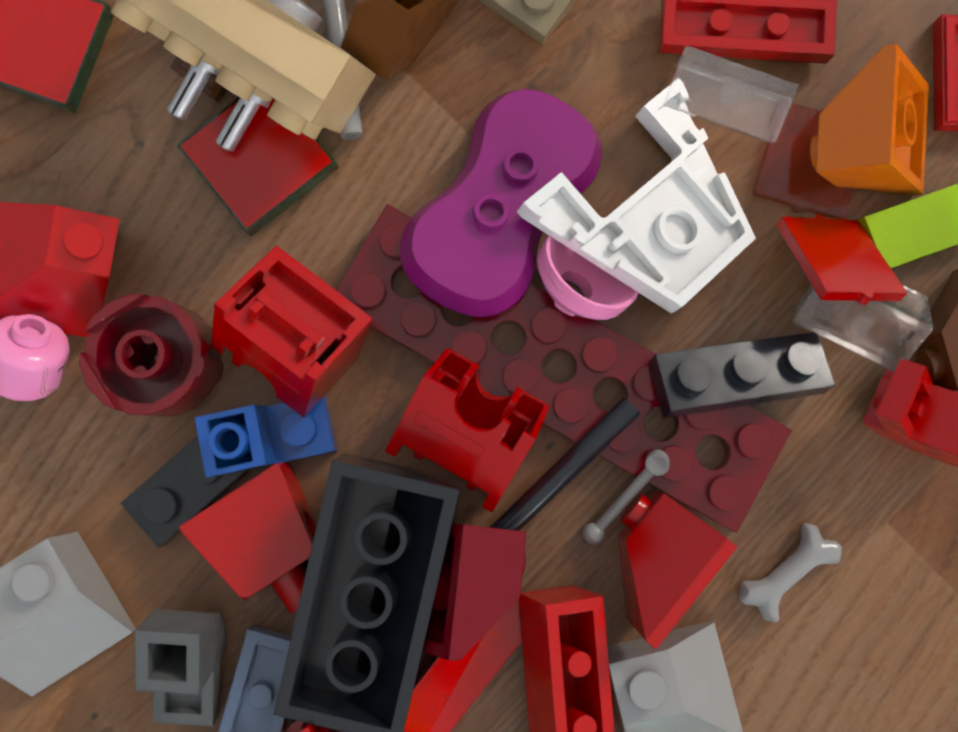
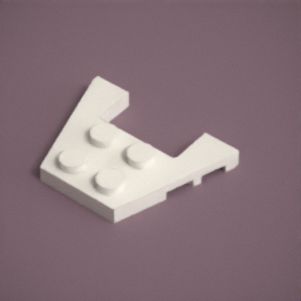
[517,79,756,314]

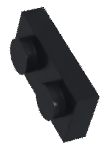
[120,436,252,548]

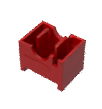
[211,245,373,418]
[385,347,550,513]

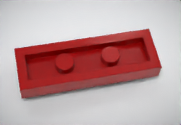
[659,0,837,64]

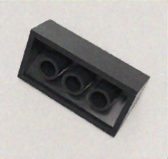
[273,453,460,732]

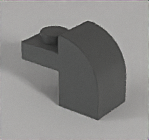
[135,609,227,726]

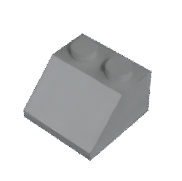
[0,531,136,697]

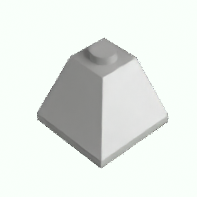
[607,620,743,732]

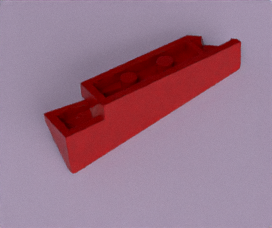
[404,599,522,732]

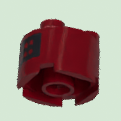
[79,294,223,417]

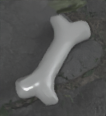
[738,523,842,622]

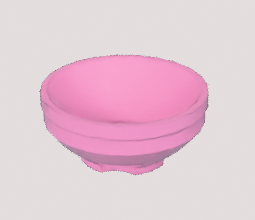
[537,235,638,320]

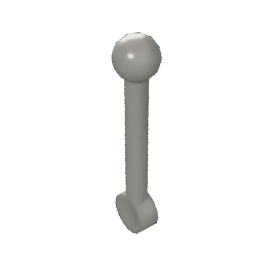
[582,450,670,546]

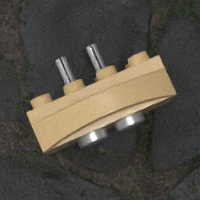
[111,0,376,152]

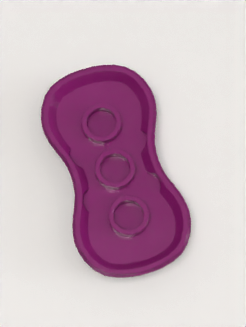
[400,89,602,317]

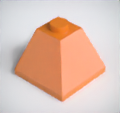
[810,43,929,196]

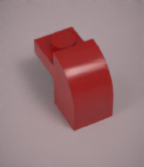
[862,358,958,467]

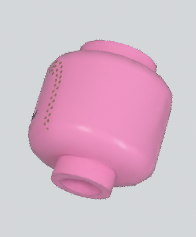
[0,314,70,401]

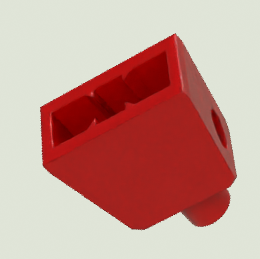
[179,462,317,614]

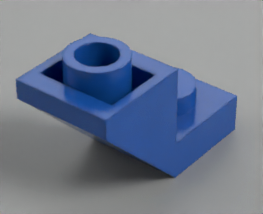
[194,395,337,477]

